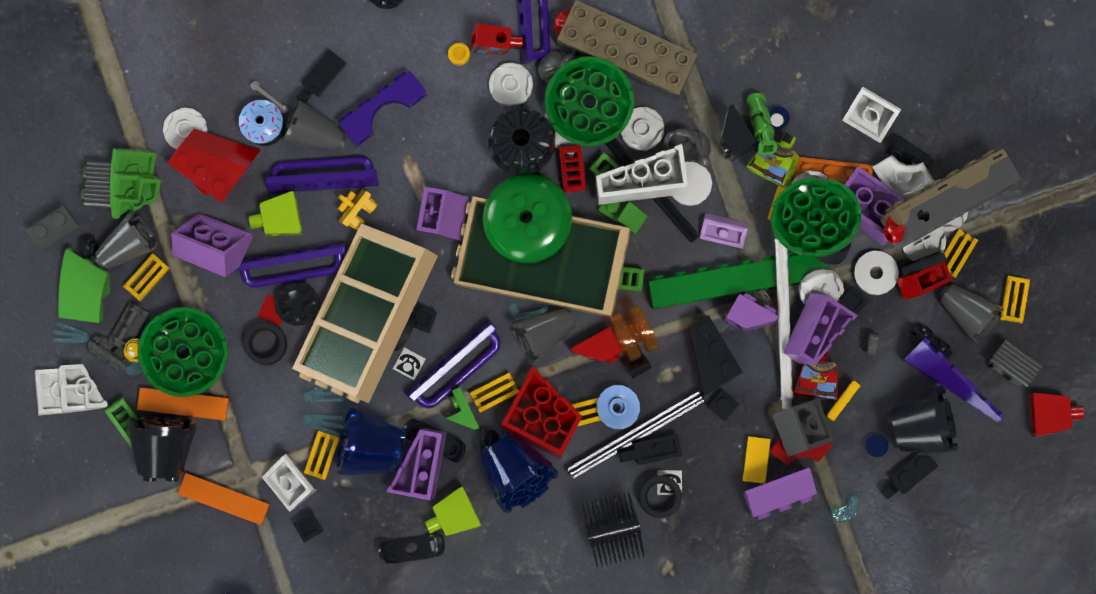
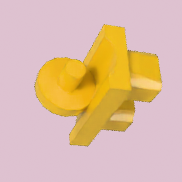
[338,189,377,230]

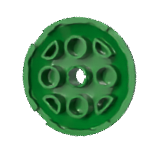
[545,57,634,146]
[483,174,572,263]
[770,177,861,257]
[138,307,228,397]

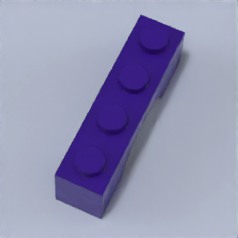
[339,71,427,148]

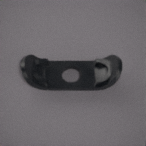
[402,418,466,463]
[378,534,445,564]

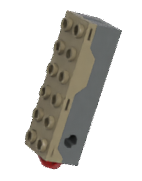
[553,0,698,101]
[880,149,1022,250]

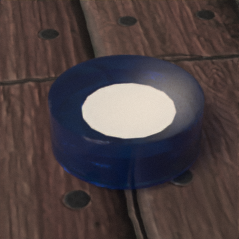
[769,106,790,130]

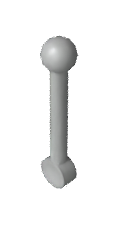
[250,81,288,113]

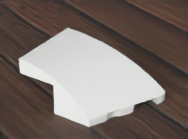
[35,364,108,415]

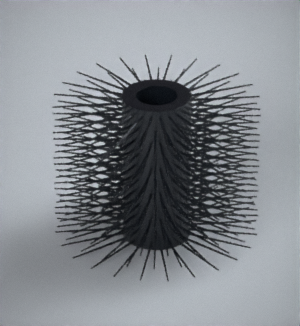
[582,491,645,568]

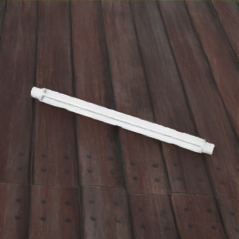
[774,238,794,409]

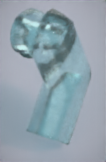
[832,495,861,523]

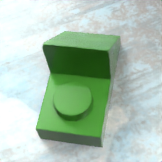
[598,202,647,235]
[446,387,480,431]

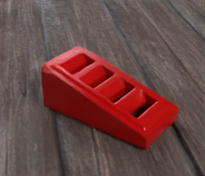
[559,145,586,193]

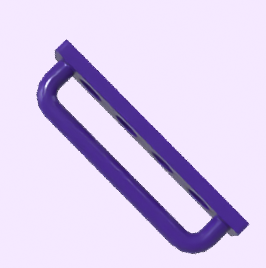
[517,0,551,64]
[266,156,379,193]
[235,242,346,288]
[405,320,501,409]

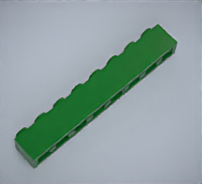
[648,252,829,310]

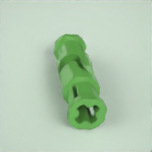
[746,93,778,155]

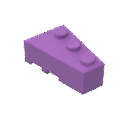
[783,293,858,365]
[387,428,447,500]

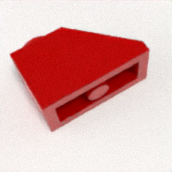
[896,262,952,300]
[571,327,623,364]

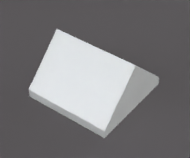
[842,87,901,143]
[262,454,317,512]

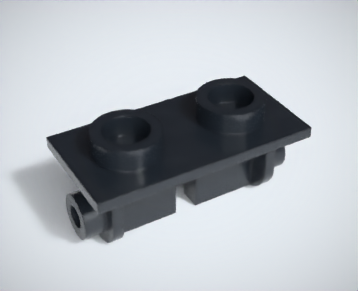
[885,135,933,168]
[907,323,953,359]

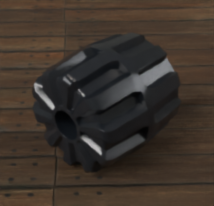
[488,107,555,176]

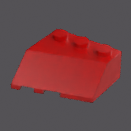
[167,129,261,204]
[501,366,582,460]

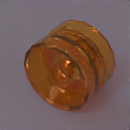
[610,304,659,362]

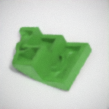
[110,148,161,219]
[58,248,110,323]

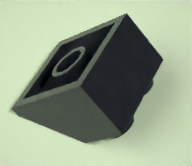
[719,104,757,162]

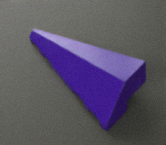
[902,337,1005,423]

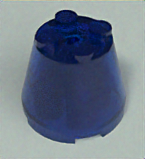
[336,407,406,476]
[480,432,558,513]

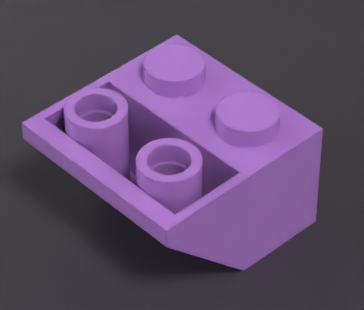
[417,187,470,241]
[724,293,779,332]

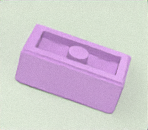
[699,213,748,249]

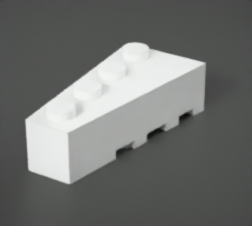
[595,144,688,205]

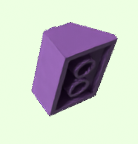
[845,166,905,246]
[171,213,253,277]
[743,468,817,520]

